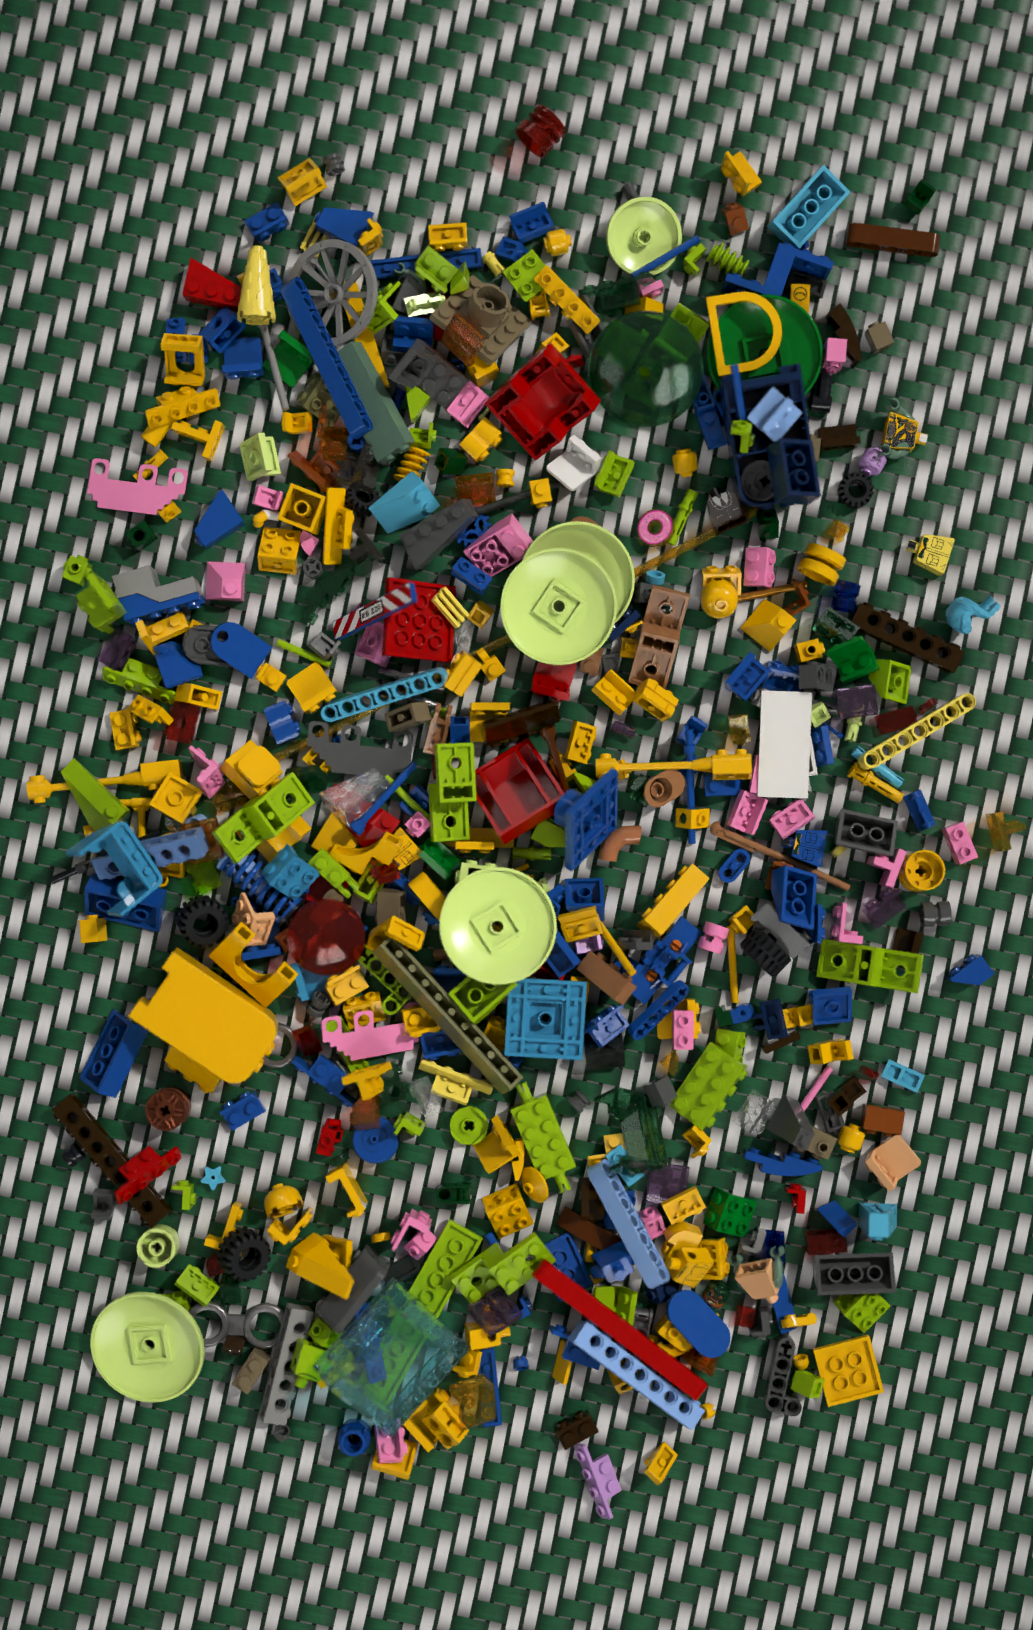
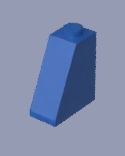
[314,208,374,247]
[194,490,246,549]

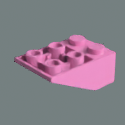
[463,514,533,577]

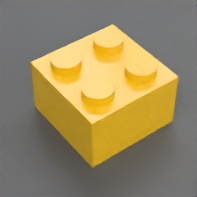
[277,483,326,535]

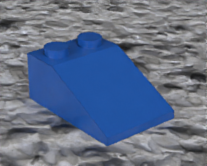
[771,865,817,930]

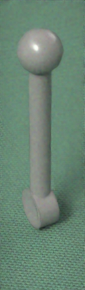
[310,257,331,284]

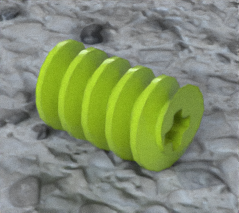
[706,242,750,276]

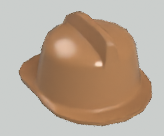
[643,770,685,807]

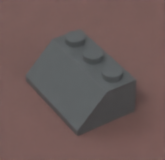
[834,809,898,857]

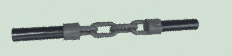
[50,829,162,884]

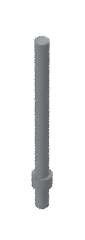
[257,325,289,411]

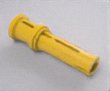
[847,762,904,804]

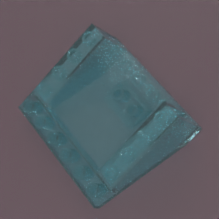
[313,1277,470,1438]

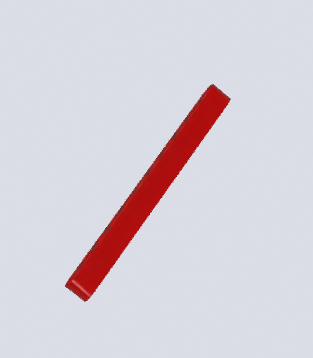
[532,1258,709,1401]

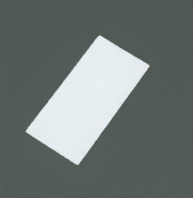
[758,691,812,798]

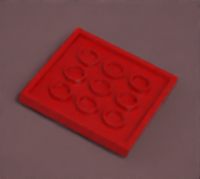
[382,577,456,663]

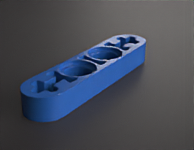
[628,980,689,1040]

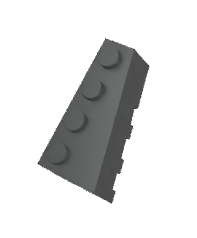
[399,499,478,570]

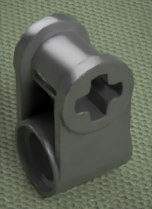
[633,1305,653,1337]

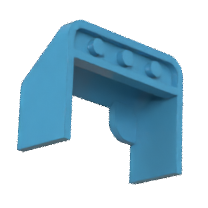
[66,822,162,917]

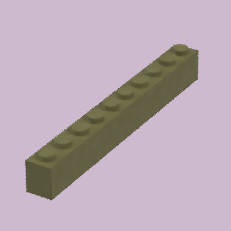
[372,937,523,1095]

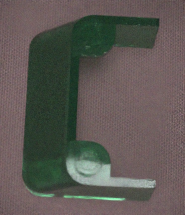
[594,1087,668,1175]

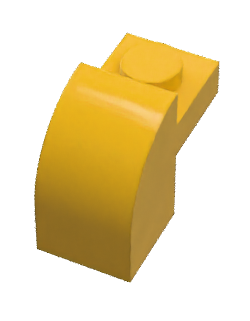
[807,1039,854,1064]
[661,1222,703,1259]

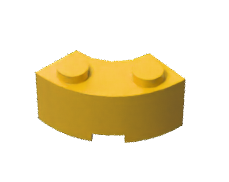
[256,816,312,863]

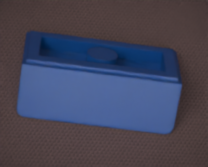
[817,1200,858,1238]

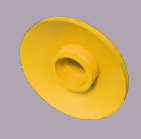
[520,1166,548,1203]

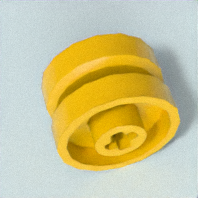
[796,543,847,586]

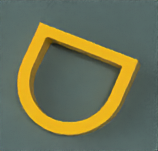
[706,292,782,378]

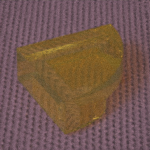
[660,1049,679,1076]

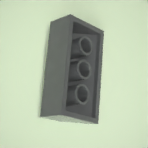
[812,1252,896,1295]

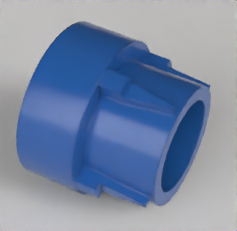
[338,1419,372,1456]

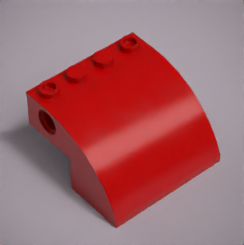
[484,342,601,461]

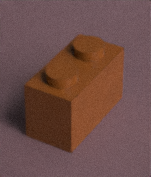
[860,1104,905,1137]

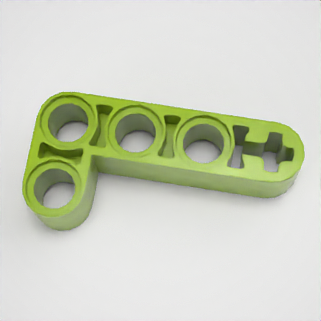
[353,943,411,1015]

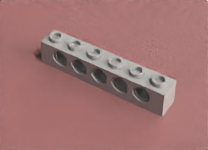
[259,1303,315,1425]

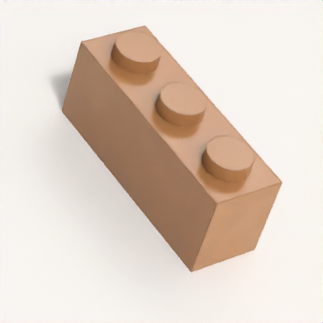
[576,951,637,1005]

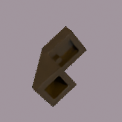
[826,1076,867,1117]

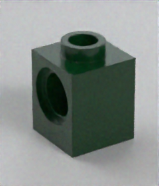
[125,520,158,552]

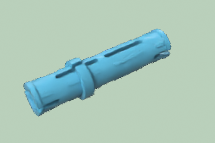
[851,745,904,789]

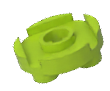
[450,1105,488,1145]

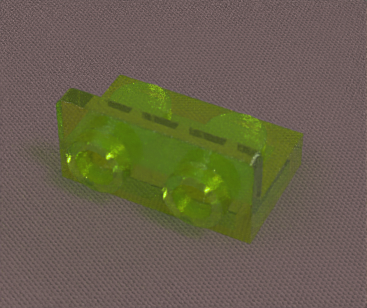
[185,851,223,895]

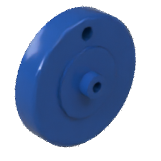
[352,1117,399,1164]

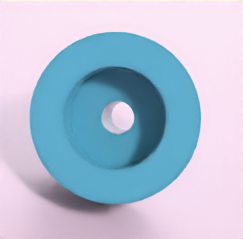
[645,570,665,585]

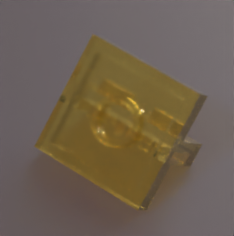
[986,811,1027,851]

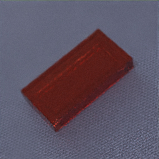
[875,705,917,734]

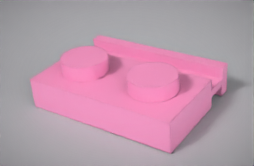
[445,380,489,428]

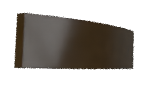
[825,303,861,366]

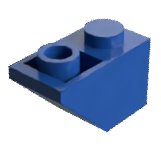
[946,954,995,985]

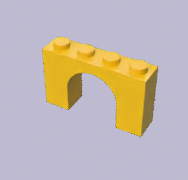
[209,921,298,1008]

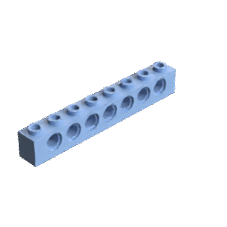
[567,1319,705,1431]

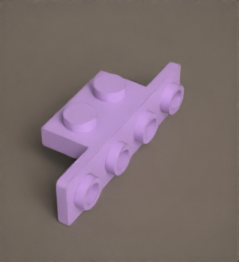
[574,1444,622,1520]

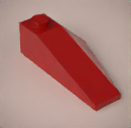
[324,783,400,848]

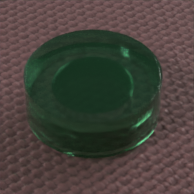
[330,1152,350,1167]

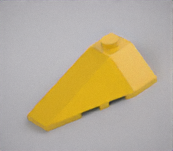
[286,1233,354,1299]

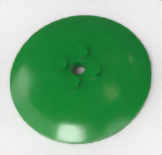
[707,294,823,395]

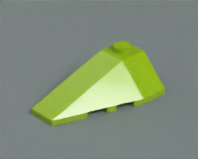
[61,758,131,831]

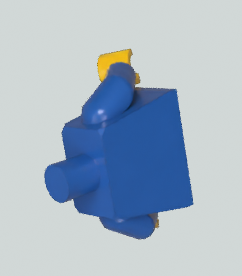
[590,1241,635,1285]

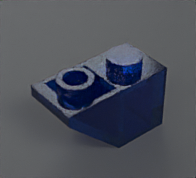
[762,1230,786,1271]

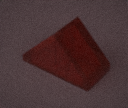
[292,1022,323,1057]

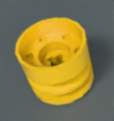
[898,850,945,892]

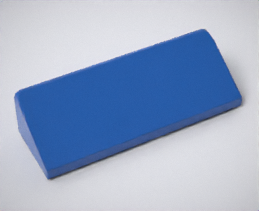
[772,1272,798,1334]

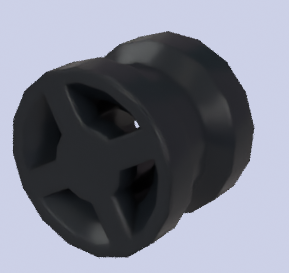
[61,1143,86,1168]

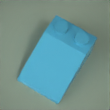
[368,471,440,533]

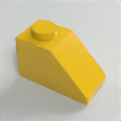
[174,683,222,710]

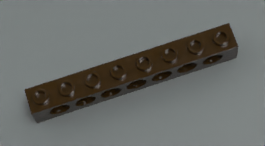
[52,1093,172,1228]

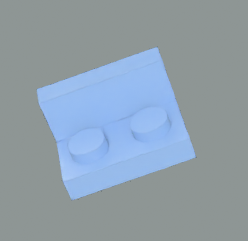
[746,387,802,442]

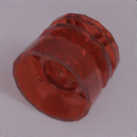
[515,104,566,158]

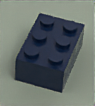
[766,438,821,505]

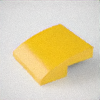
[311,812,358,866]

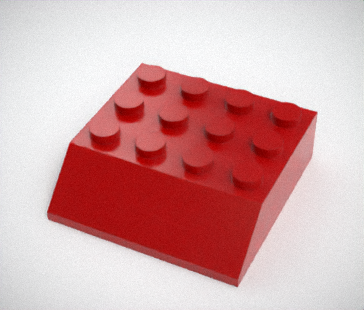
[475,737,564,845]

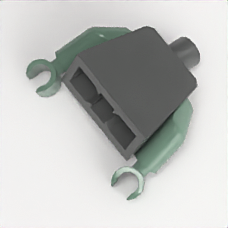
[388,262,432,318]

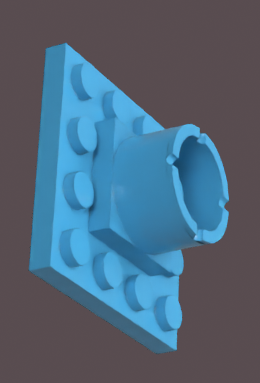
[505,978,587,1060]

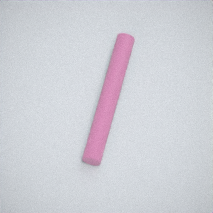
[800,1066,833,1112]

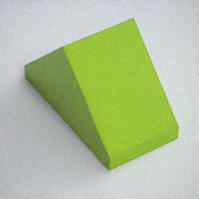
[405,386,431,424]

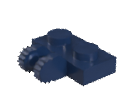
[751,998,788,1040]

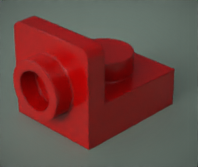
[785,1183,806,1214]

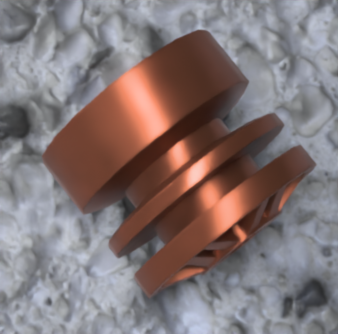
[145,1086,191,1131]

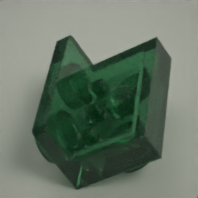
[284,765,330,795]

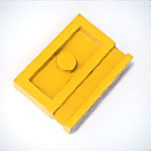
[558,906,604,943]

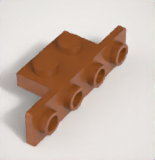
[287,449,349,507]

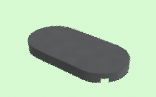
[182,625,234,668]

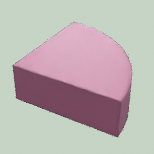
[300,530,320,557]

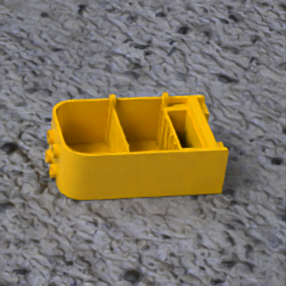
[128,947,278,1083]

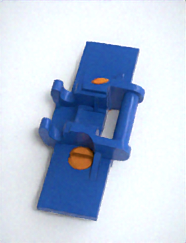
[632,916,702,1005]

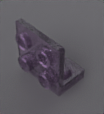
[862,888,907,929]

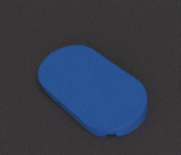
[666,1290,730,1358]

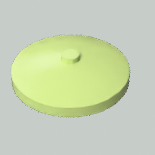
[606,197,682,277]

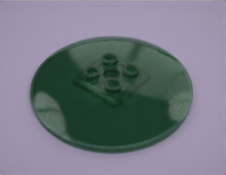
[588,310,704,427]

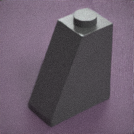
[766,1094,815,1151]

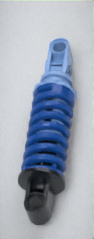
[185,814,320,940]

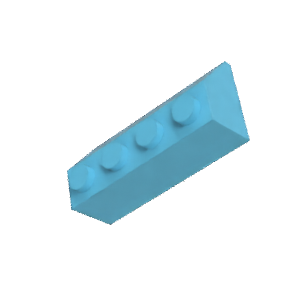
[767,165,850,249]

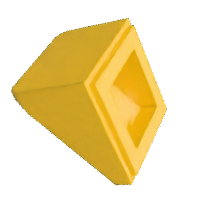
[466,600,495,629]

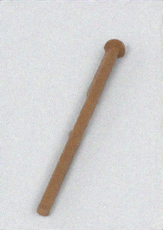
[710,821,850,891]

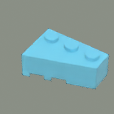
[858,1203,897,1240]

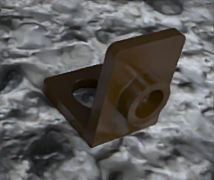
[221,1335,246,1357]

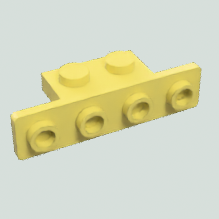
[418,1060,494,1106]

